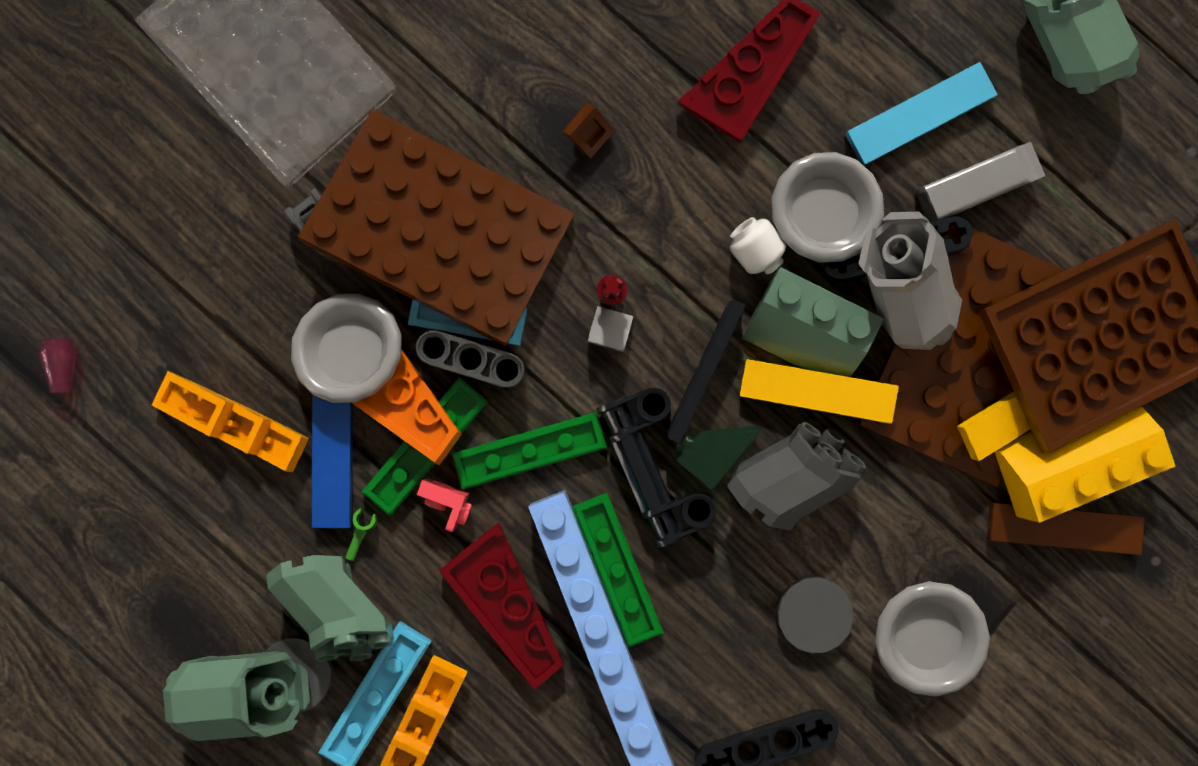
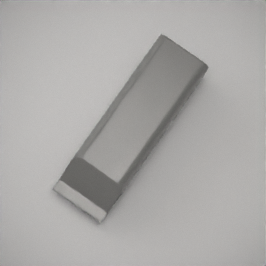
[915,142,1045,222]

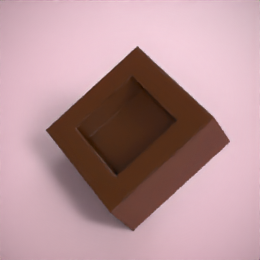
[562,103,615,159]

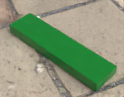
[361,377,489,516]
[452,412,607,490]
[572,492,664,647]

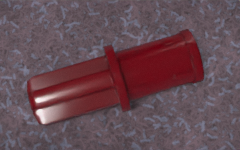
[597,275,627,306]

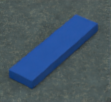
[312,395,353,528]

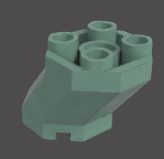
[1023,0,1140,94]
[266,555,394,662]
[163,651,310,741]

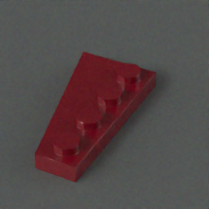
[677,0,821,143]
[439,522,564,690]

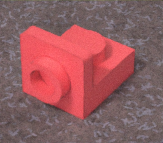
[417,477,472,532]

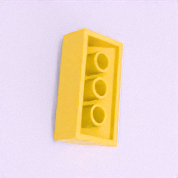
[995,406,1176,523]

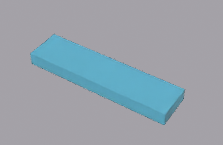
[845,62,998,166]
[318,621,432,766]

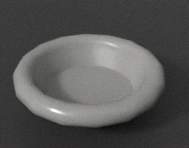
[771,152,884,263]
[291,293,402,403]
[875,581,990,697]

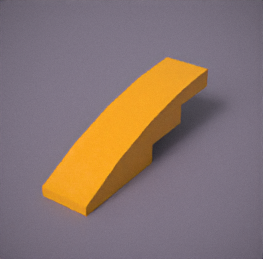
[152,371,309,472]
[380,655,468,766]

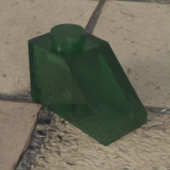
[674,425,761,490]

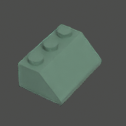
[741,267,884,377]

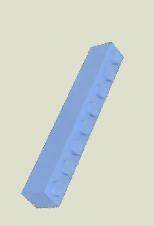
[528,490,675,766]

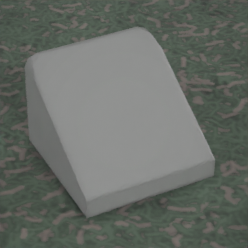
[587,306,633,352]

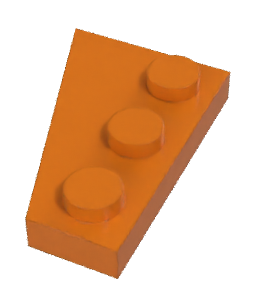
[351,349,462,465]

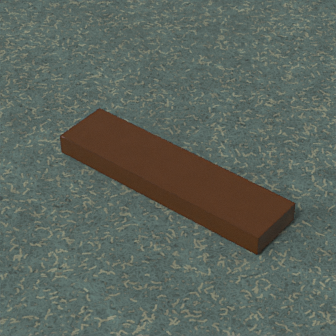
[987,502,1145,555]

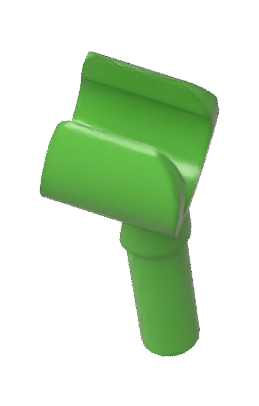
[345,508,378,561]

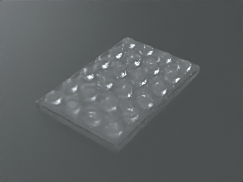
[134,0,399,189]

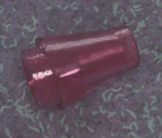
[37,337,78,393]

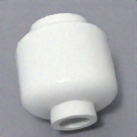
[730,217,787,274]

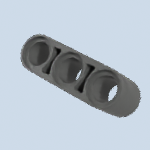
[416,330,526,388]

